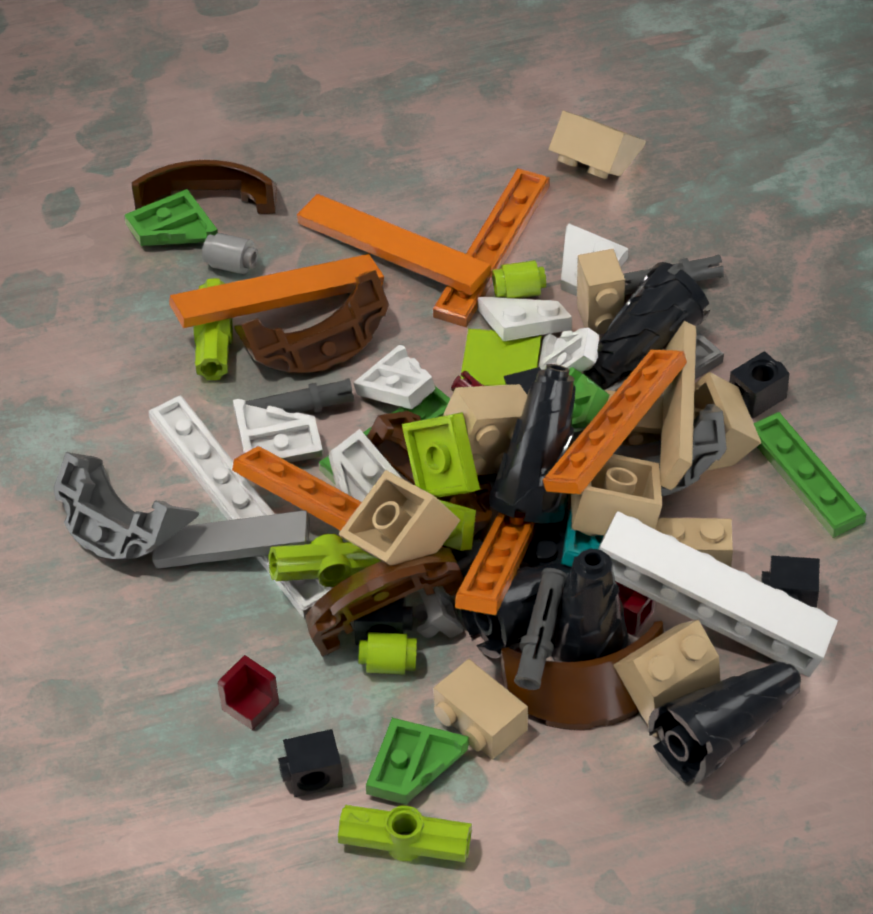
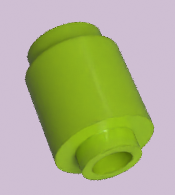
[492,260,547,299]
[358,632,417,675]

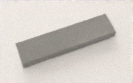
[152,510,310,569]

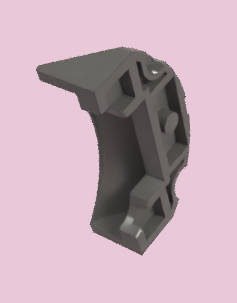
[571,404,727,496]
[54,452,199,560]

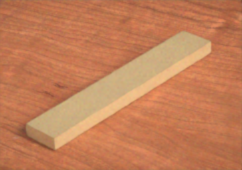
[660,321,696,490]

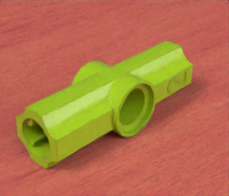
[193,278,233,380]
[268,534,381,587]
[338,805,472,862]

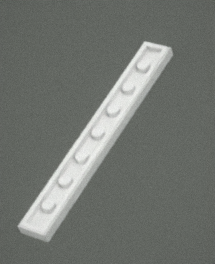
[148,395,333,619]

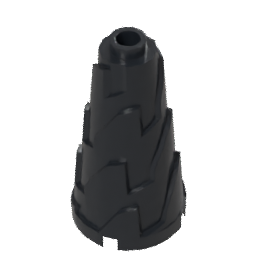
[583,262,710,390]
[488,364,576,524]
[550,548,631,662]
[461,558,571,658]
[648,661,801,784]

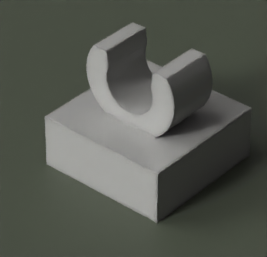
[413,586,464,638]

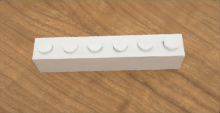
[598,511,838,677]

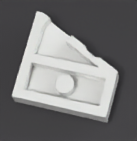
[561,223,628,296]
[539,327,599,372]
[353,345,435,409]
[233,399,323,463]
[328,429,402,502]

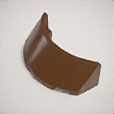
[132,160,277,214]
[234,270,389,373]
[367,411,492,551]
[305,548,464,657]
[501,620,664,730]

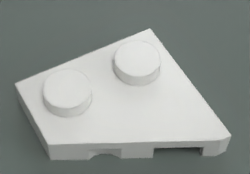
[478,297,572,341]

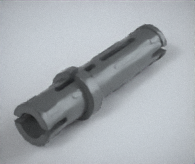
[623,254,724,295]
[245,378,354,413]
[514,568,567,690]

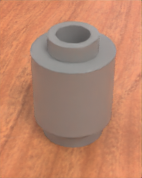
[202,233,258,275]

